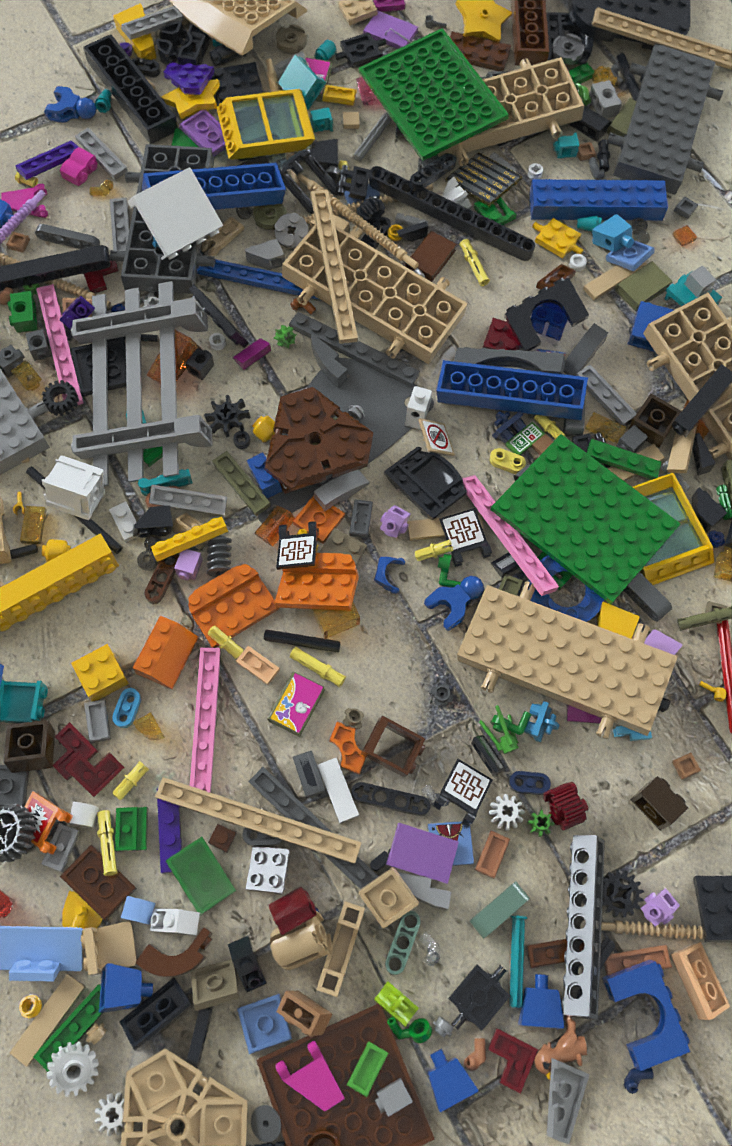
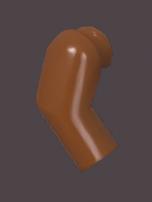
[290,298,316,315]

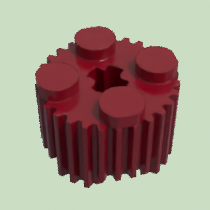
[543,782,589,831]

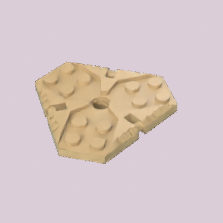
[121,1048,248,1146]

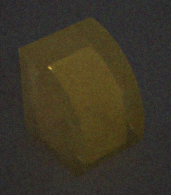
[133,712,165,740]

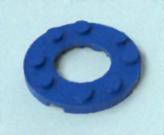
[528,555,605,622]

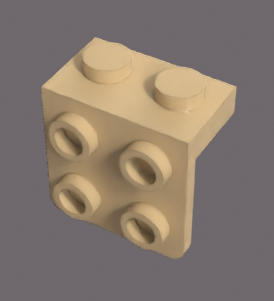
[81,921,137,975]

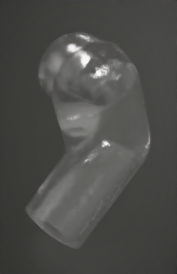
[421,784,451,807]

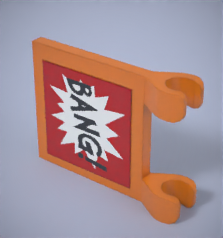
[25,791,73,855]

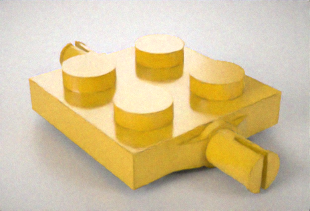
[532,218,584,259]

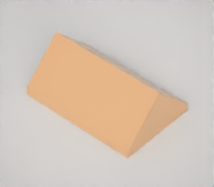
[670,942,730,1020]

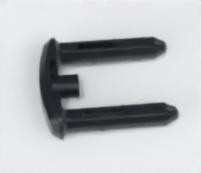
[279,149,338,214]

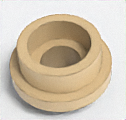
[86,1022,107,1045]

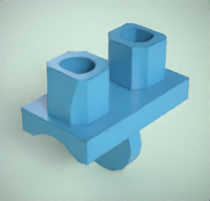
[524,701,560,743]

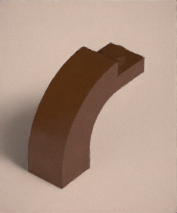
[135,927,213,977]

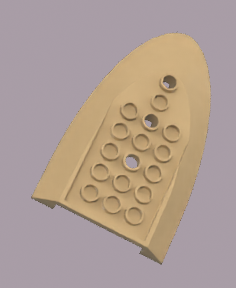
[169,0,307,56]

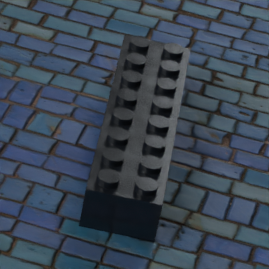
[83,34,178,144]

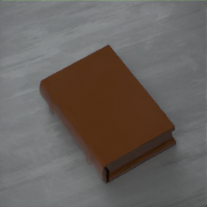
[405,231,456,282]

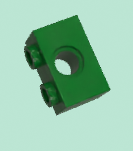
[8,291,38,333]

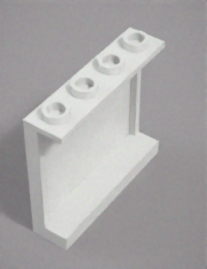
[128,167,223,260]

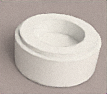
[569,254,587,272]

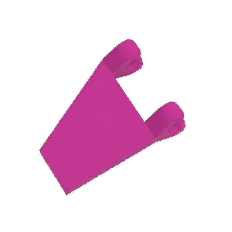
[1,183,48,218]
[276,1041,345,1111]

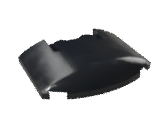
[546,12,594,64]
[384,447,467,520]

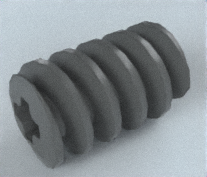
[206,535,232,577]

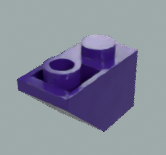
[59,296,95,330]

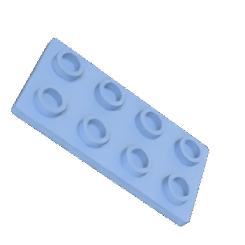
[0,926,83,982]

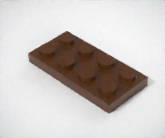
[450,31,511,71]

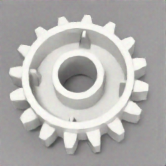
[47,1041,99,1097]

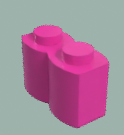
[60,147,98,186]

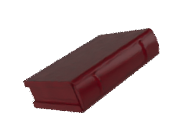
[268,886,316,935]

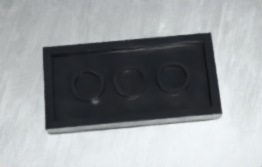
[189,284,249,348]

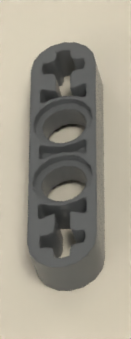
[35,224,100,249]

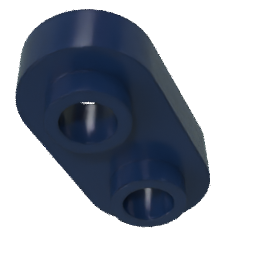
[509,771,551,795]

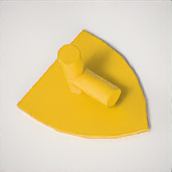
[62,891,103,935]

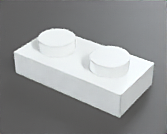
[109,502,138,543]

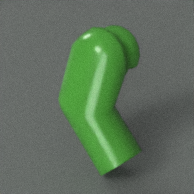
[574,83,591,105]

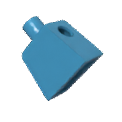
[592,214,634,252]

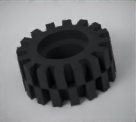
[42,380,79,416]

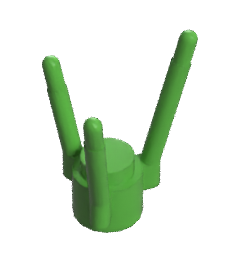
[479,705,519,754]

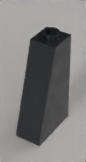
[671,364,732,437]

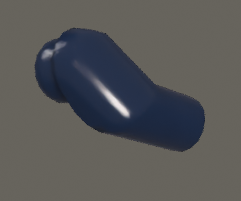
[624,1067,654,1094]

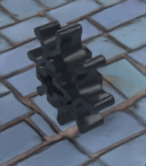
[204,395,251,437]

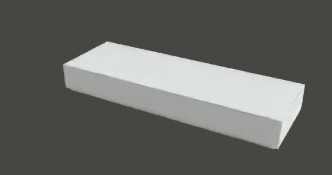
[317,758,359,823]

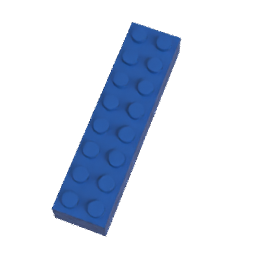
[142,163,286,210]
[529,179,668,221]
[436,360,588,420]

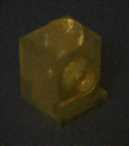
[592,66,617,86]
[11,361,42,391]
[713,550,732,582]

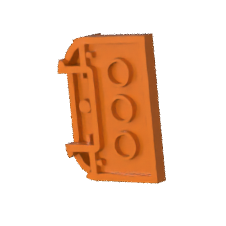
[274,553,359,611]
[188,564,279,648]

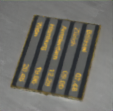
[445,152,523,206]

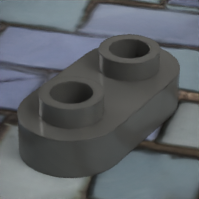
[242,828,283,846]

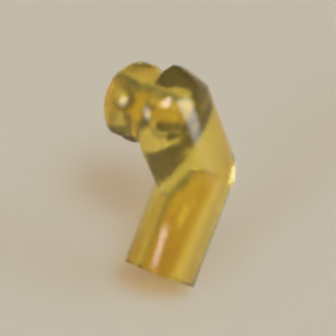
[90,180,113,196]

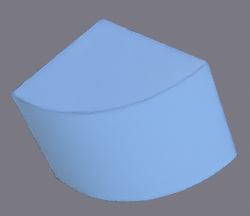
[121,896,156,925]

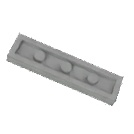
[122,6,184,40]
[75,128,128,180]
[110,198,130,251]
[576,365,637,427]
[149,485,227,515]

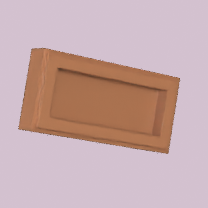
[475,830,510,879]

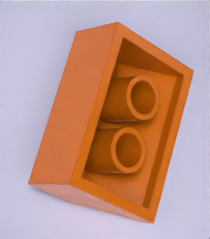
[133,616,199,689]

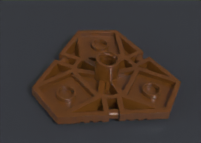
[265,387,373,491]

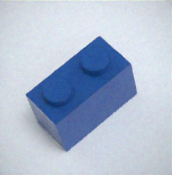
[246,452,282,499]

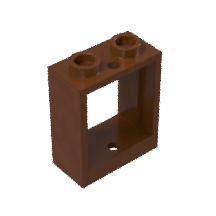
[361,715,425,777]

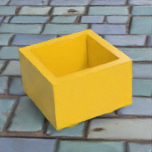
[71,644,129,702]

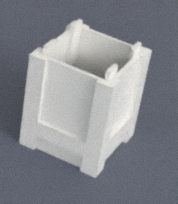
[42,455,105,520]

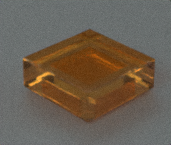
[672,225,697,247]

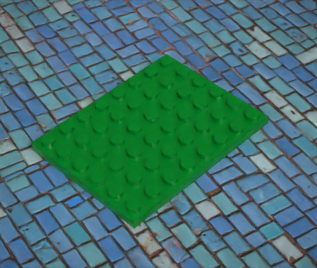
[359,28,509,161]
[490,434,681,605]

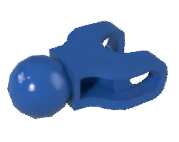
[44,86,96,123]
[424,576,484,631]

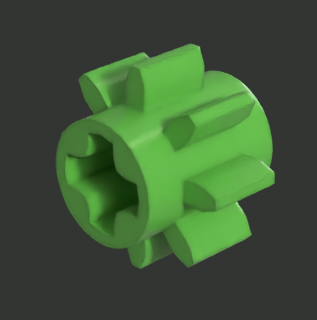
[274,325,297,348]
[527,810,555,837]

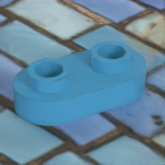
[112,688,141,728]

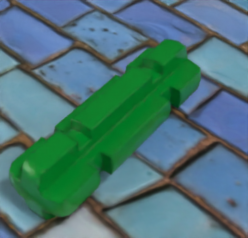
[716,485,732,520]

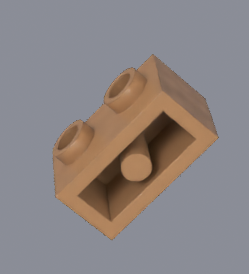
[276,991,333,1037]

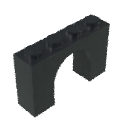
[505,277,589,351]

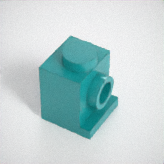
[309,107,333,133]
[553,133,579,158]

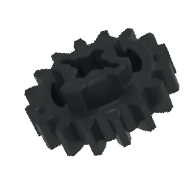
[602,870,644,918]

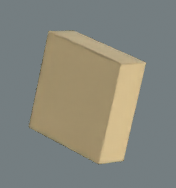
[343,112,359,129]

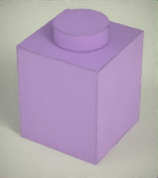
[174,549,203,580]

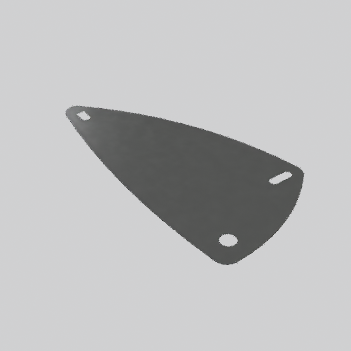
[258,357,434,525]

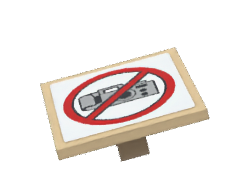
[418,418,455,456]

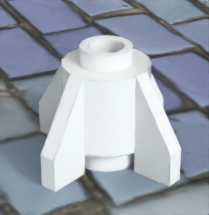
[442,177,472,208]

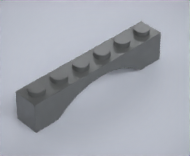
[454,347,565,374]

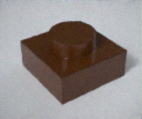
[208,824,237,853]

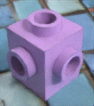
[380,505,410,538]
[640,888,680,926]

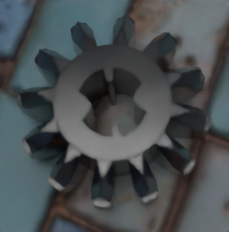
[357,195,386,225]

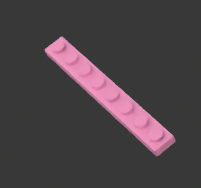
[36,284,84,405]
[462,475,559,596]
[190,648,221,793]

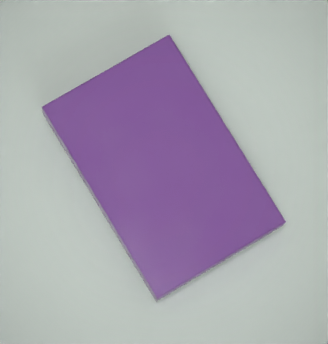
[363,10,418,49]
[179,110,226,157]
[386,823,459,884]

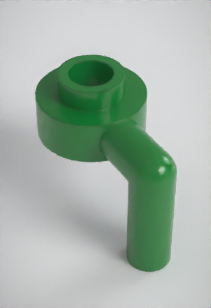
[437,554,461,588]
[490,711,532,735]
[387,1017,432,1043]

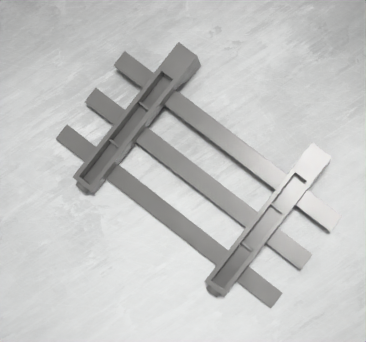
[71,281,213,487]

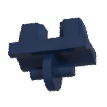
[492,411,526,444]

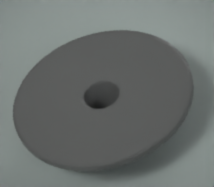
[251,1105,281,1142]

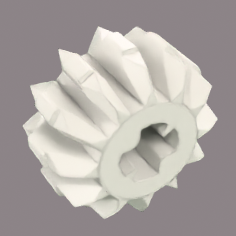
[489,794,525,831]
[95,1092,125,1136]

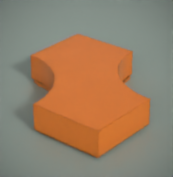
[329,722,367,775]

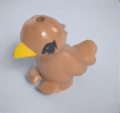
[534,1015,587,1080]

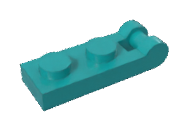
[138,469,193,496]

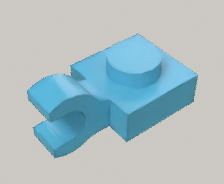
[613,726,652,741]

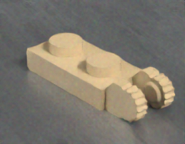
[201,217,244,256]

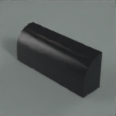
[568,105,612,142]

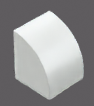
[70,802,99,829]

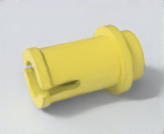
[15,172,38,188]

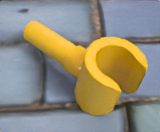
[13,491,27,516]
[699,681,726,702]

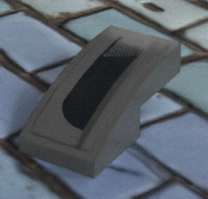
[293,750,326,798]

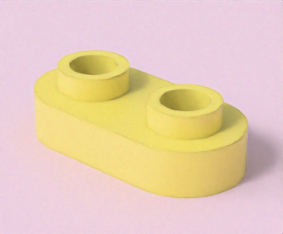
[489,448,526,474]

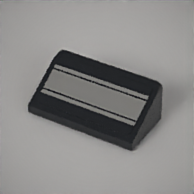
[491,552,520,578]
[471,735,505,776]

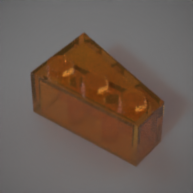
[147,329,202,384]

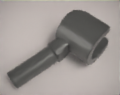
[425,15,447,29]

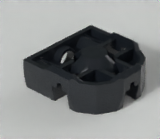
[156,22,211,66]

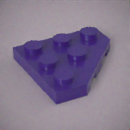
[164,63,215,95]

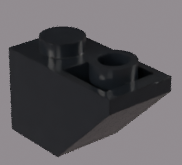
[691,487,727,534]
[133,506,173,538]
[228,935,267,993]

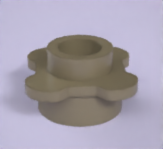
[343,708,364,729]

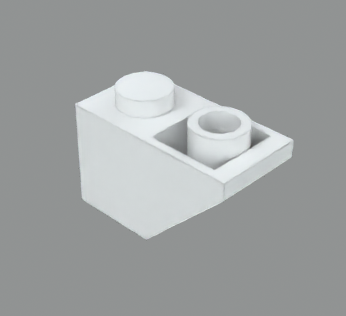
[150,909,200,935]

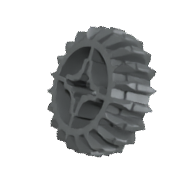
[0,804,37,862]

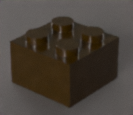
[628,394,682,448]
[3,720,55,773]
[630,776,689,831]

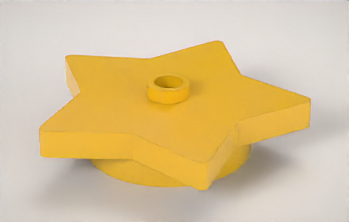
[455,0,512,42]
[161,79,220,119]

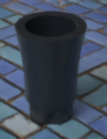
[209,44,247,67]

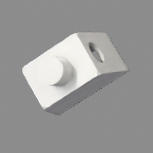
[405,386,432,430]

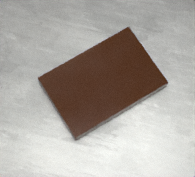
[60,844,137,922]

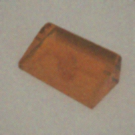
[255,505,295,546]

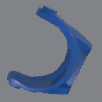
[374,557,405,594]

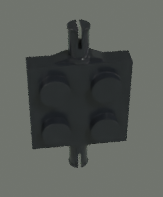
[335,32,386,68]
[448,964,510,1031]

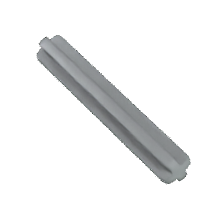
[354,112,392,161]

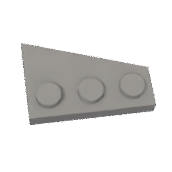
[547,1058,590,1145]

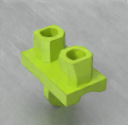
[374,981,419,1027]

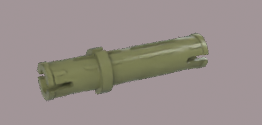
[677,606,732,631]

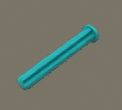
[509,915,527,1008]

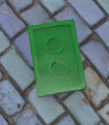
[165,836,236,916]

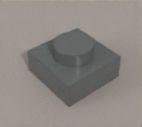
[674,196,698,219]

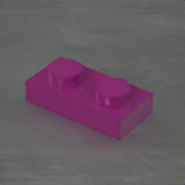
[373,0,405,12]

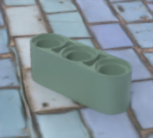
[470,881,530,939]
[385,911,421,975]

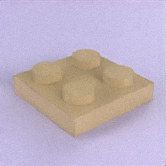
[338,0,378,26]
[358,867,419,929]

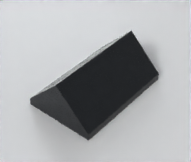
[119,977,194,1051]

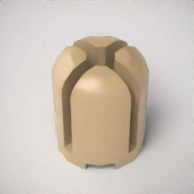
[270,911,333,970]

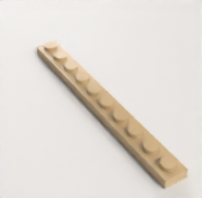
[592,7,732,70]
[311,190,358,344]
[155,777,362,864]

